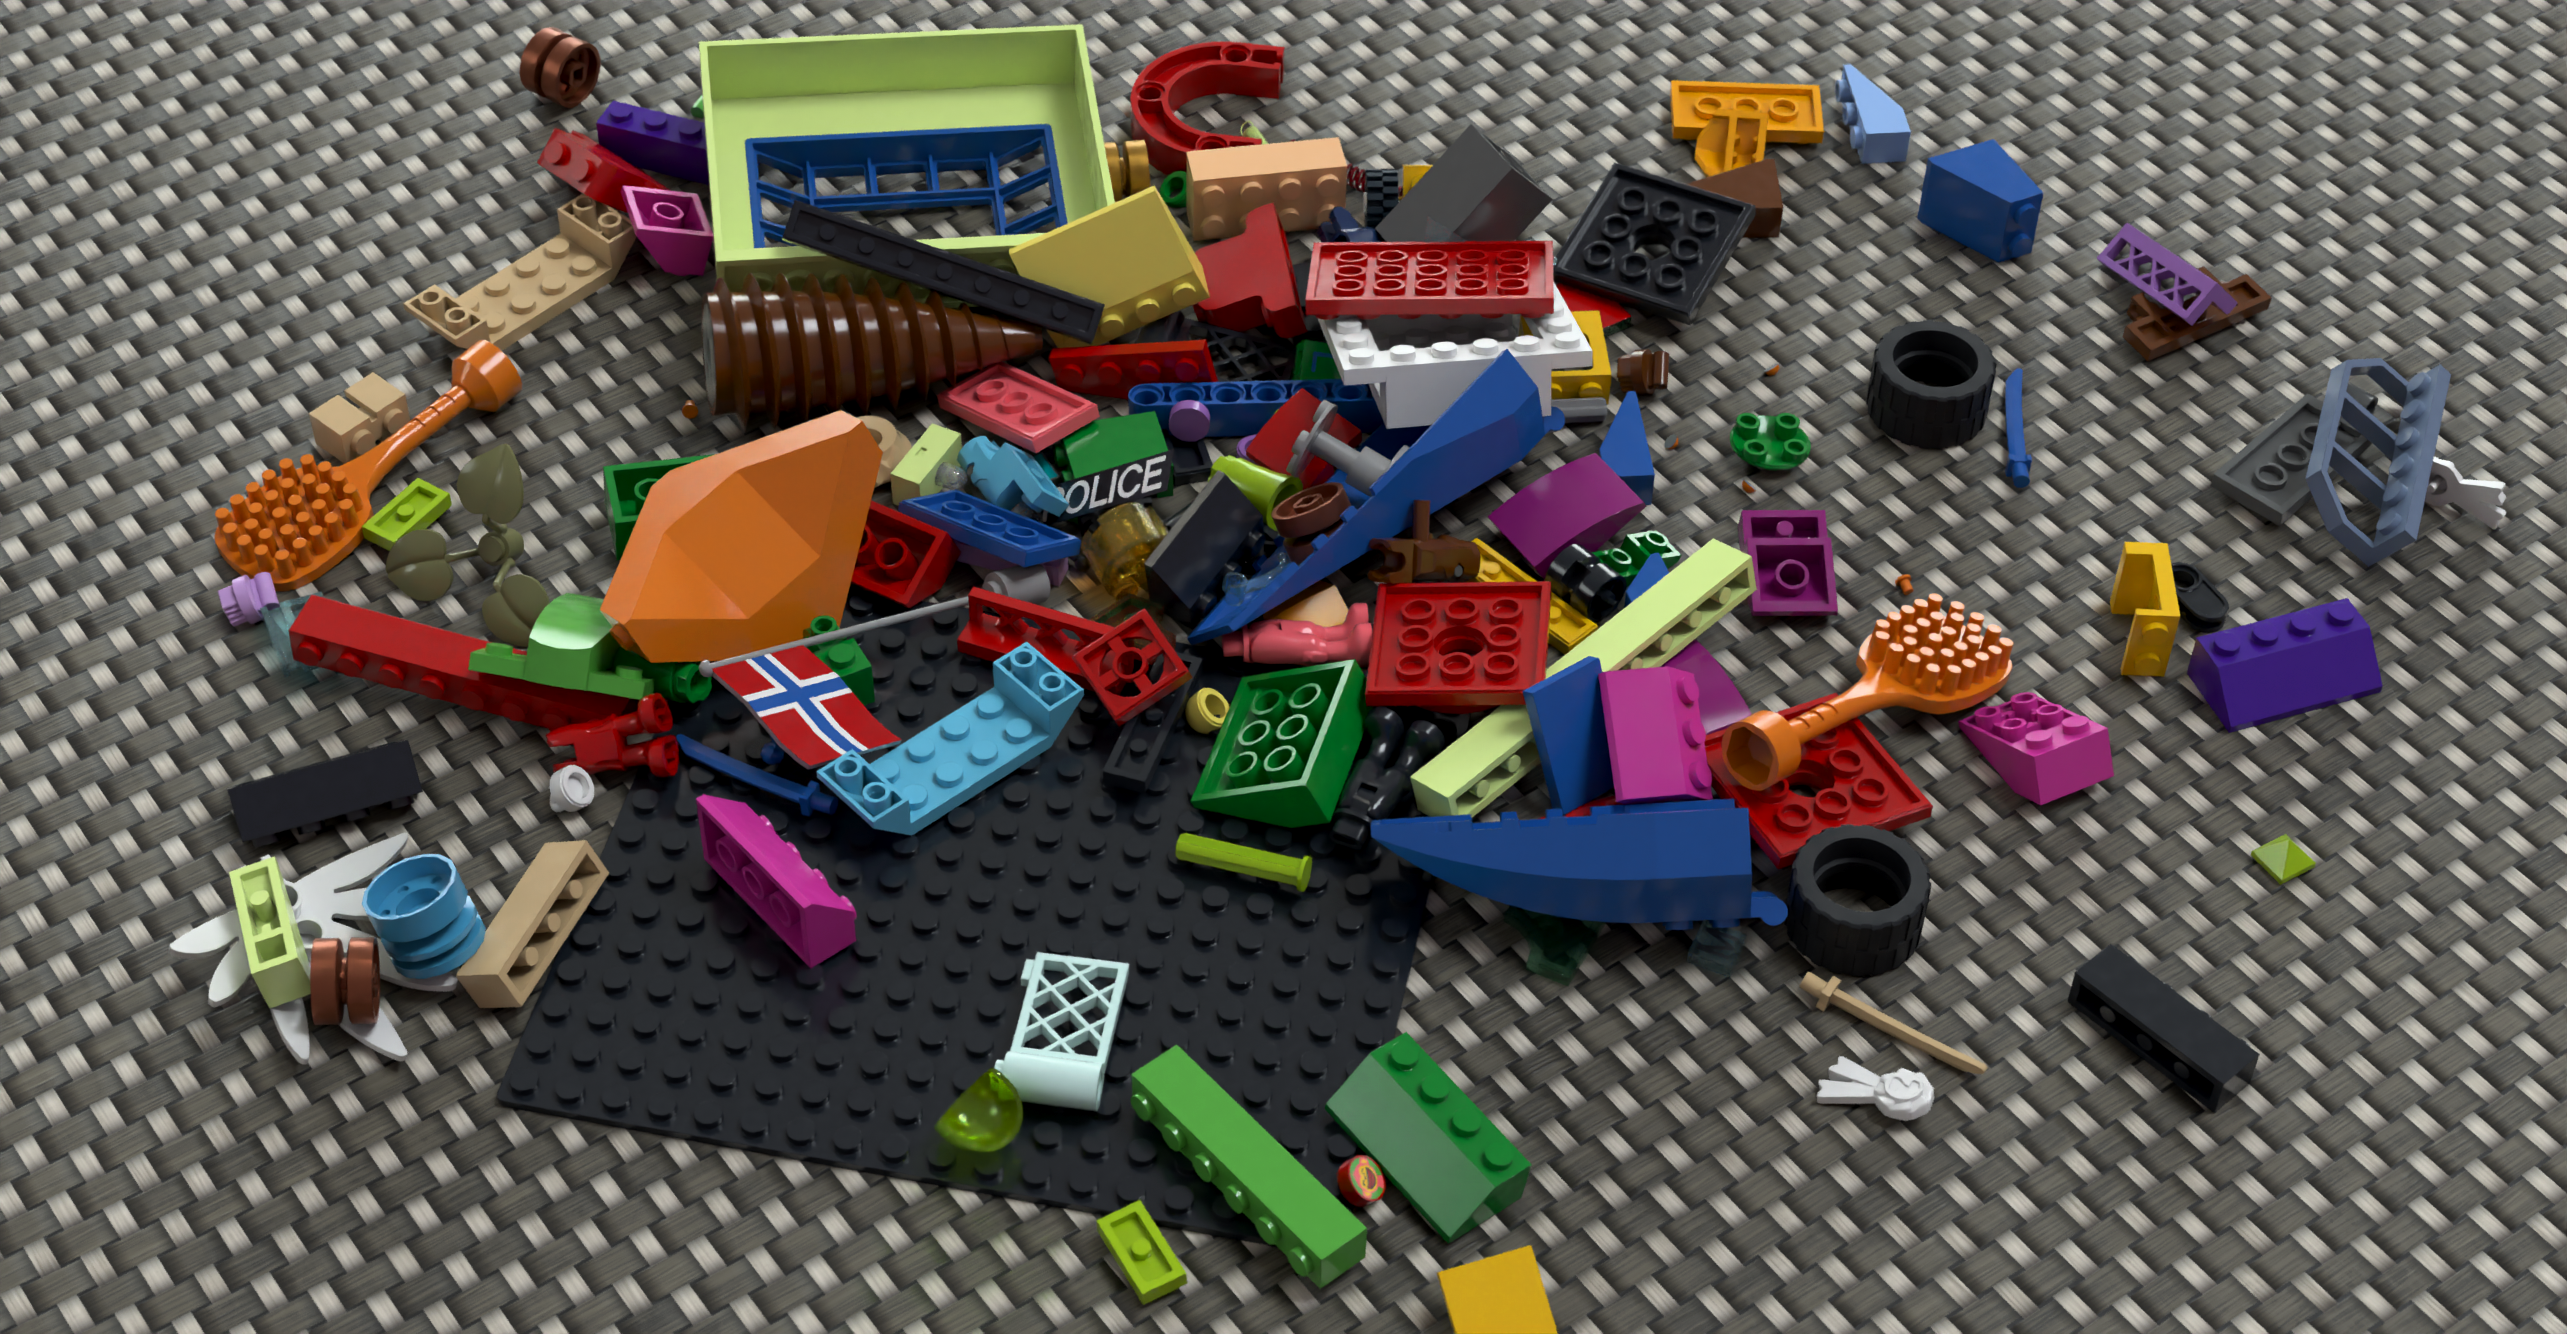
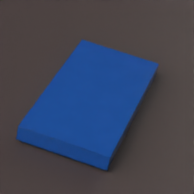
[898,489,1081,567]

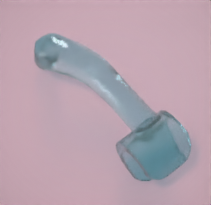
[1222,552,1291,606]

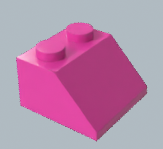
[621,185,713,276]

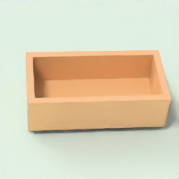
[1186,137,1347,241]

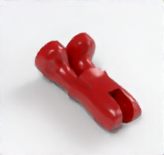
[546,693,679,777]

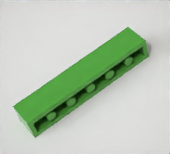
[1130,1045,1367,1289]

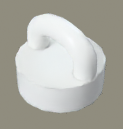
[549,765,594,812]

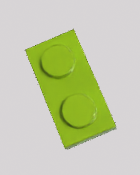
[362,478,452,551]
[1096,1200,1187,1305]

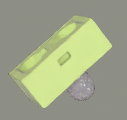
[890,423,968,506]

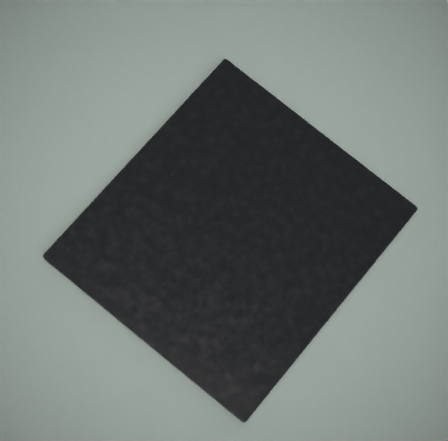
[497,589,1472,1247]

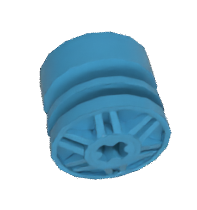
[362,854,486,979]

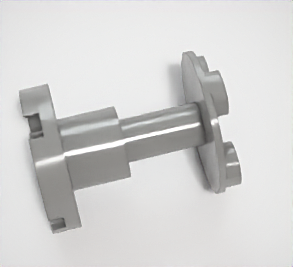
[1286,400,1410,497]

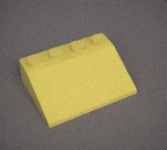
[1009,185,1210,348]

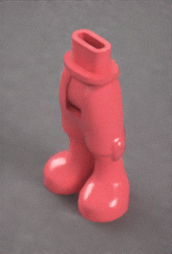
[1222,603,1373,668]

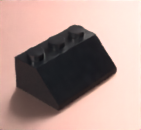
[1144,470,1266,630]

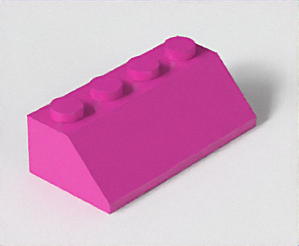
[696,794,857,968]

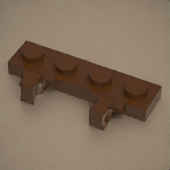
[2123,266,2272,361]

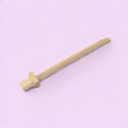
[1800,972,1988,1074]

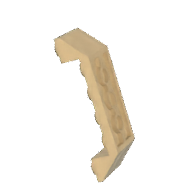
[403,194,637,351]

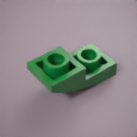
[1592,530,1681,587]

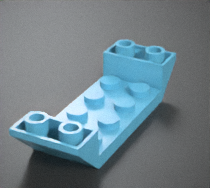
[817,642,1084,836]

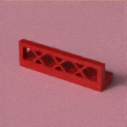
[957,586,1134,695]

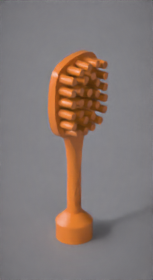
[215,340,522,592]
[1722,593,2013,790]

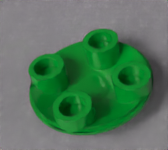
[1730,413,1811,470]

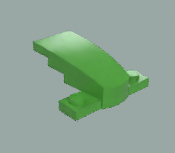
[468,593,655,700]

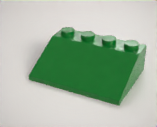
[1190,659,1374,828]

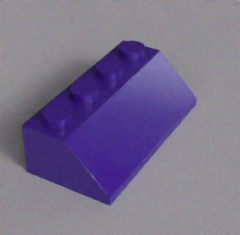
[596,101,760,185]
[2187,598,2383,733]

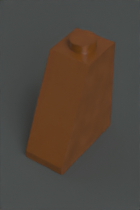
[1687,159,1783,238]

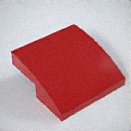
[1246,388,1362,490]

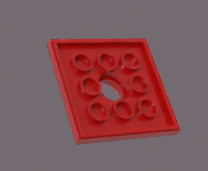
[1365,581,1552,714]
[1704,693,1933,869]

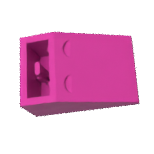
[1958,692,2114,805]

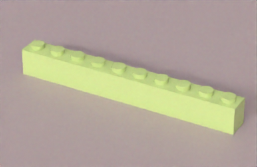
[1410,538,1757,817]

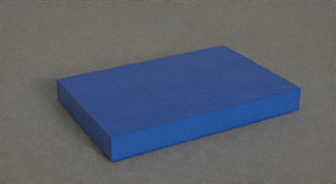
[1523,656,1614,815]

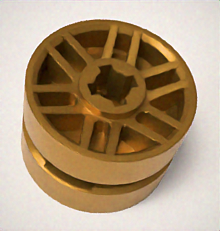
[1104,140,1150,203]

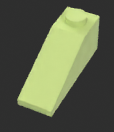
[229,856,311,1009]

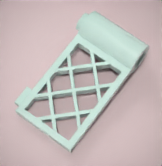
[993,952,1129,1111]

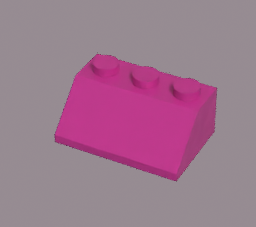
[1598,666,1713,804]

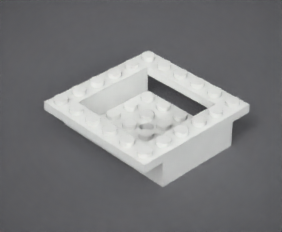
[1318,281,1593,429]

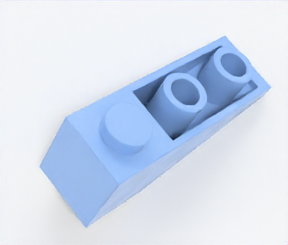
[1835,64,1911,164]

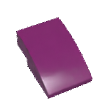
[1487,453,1646,580]
[1738,510,1838,616]
[1661,639,1752,735]

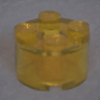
[1081,502,1169,603]

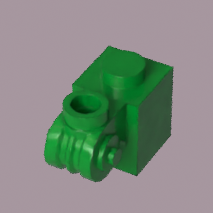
[803,615,875,706]

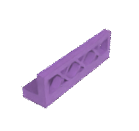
[2096,223,2238,326]

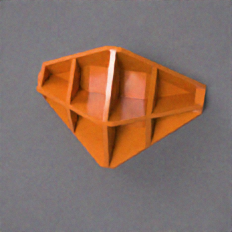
[600,410,883,663]

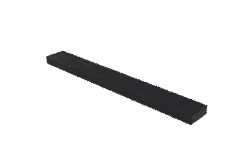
[782,200,1105,344]

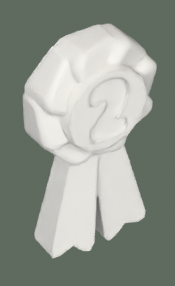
[2425,456,2507,529]
[1817,1056,1934,1121]

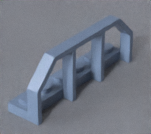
[2305,358,2451,567]

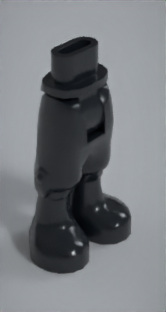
[1329,706,1445,850]

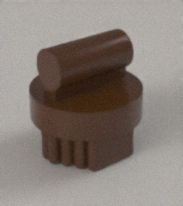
[1617,349,1669,395]

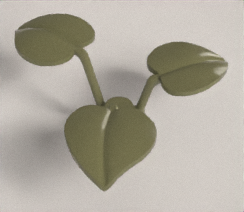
[386,444,550,647]

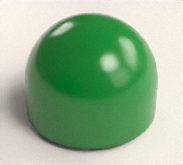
[1159,171,1186,208]

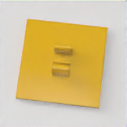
[1437,1245,1558,1334]

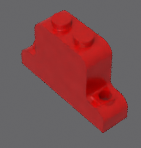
[537,128,672,213]
[1193,202,1308,338]

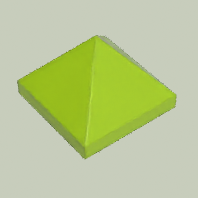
[2251,834,2316,885]

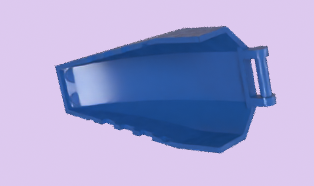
[1371,799,1788,930]

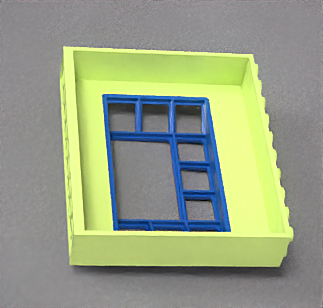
[699,24,1115,308]

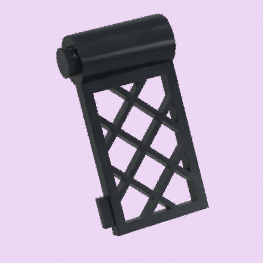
[1134,310,1297,382]

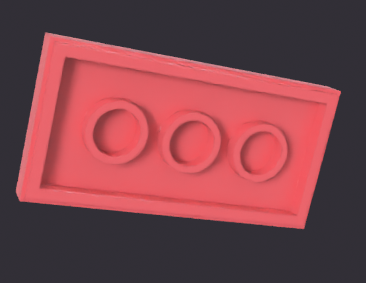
[937,362,1100,453]

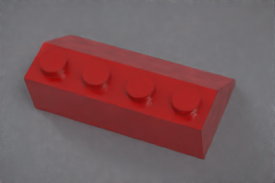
[851,500,961,608]

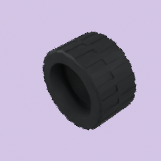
[1866,320,1997,449]
[1784,824,1931,977]

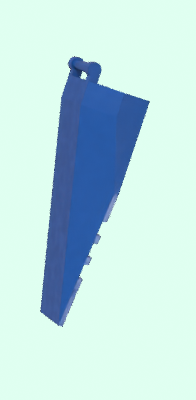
[1187,349,1565,645]

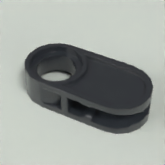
[2171,562,2229,633]

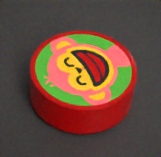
[1337,1155,1386,1207]

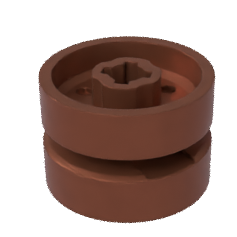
[520,27,601,108]
[1271,482,1351,566]
[310,937,380,1025]

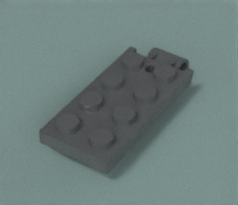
[2210,382,2378,526]

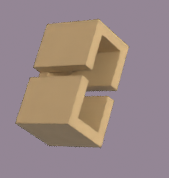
[309,372,410,464]

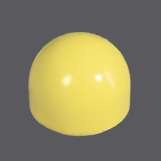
[1185,688,1230,734]

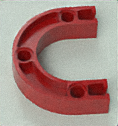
[1131,41,1285,176]

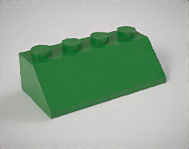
[1325,1032,1532,1244]

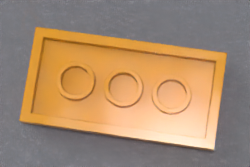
[1670,80,1824,144]

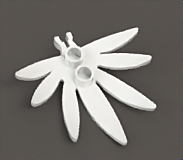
[169,833,458,1065]

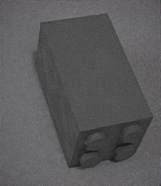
[1375,124,1553,242]

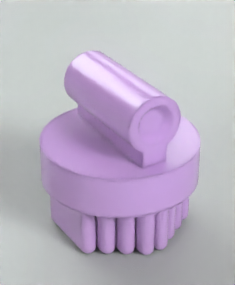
[218,572,280,626]

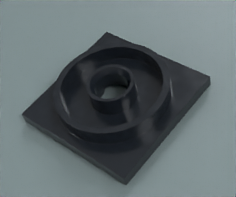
[1553,162,1756,325]

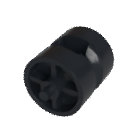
[1545,544,1627,622]

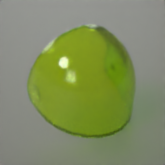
[934,1068,1023,1152]

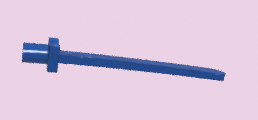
[2005,368,2032,488]
[676,734,838,817]

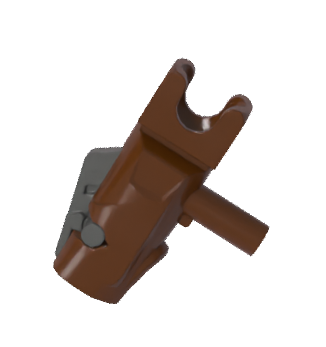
[1368,500,1480,584]

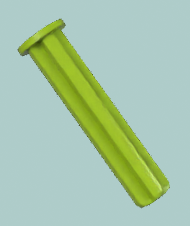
[1175,833,1312,892]

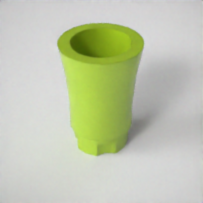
[1207,455,1303,531]

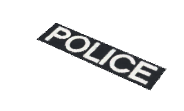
[1036,449,1174,526]

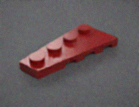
[1049,340,1218,399]

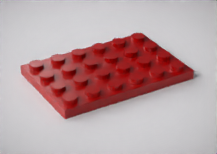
[1305,241,1554,320]

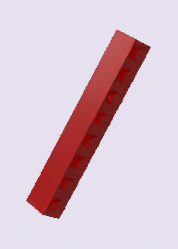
[289,595,640,731]

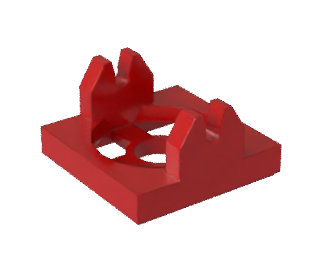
[1071,608,1193,727]

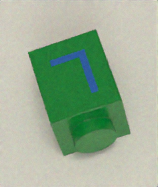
[1293,340,1342,380]

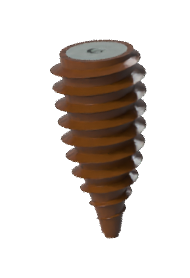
[702,273,1043,432]

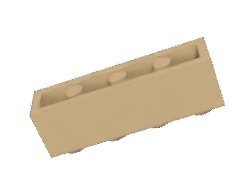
[456,840,609,1008]

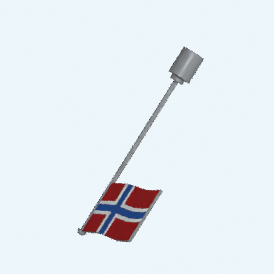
[699,564,1050,770]

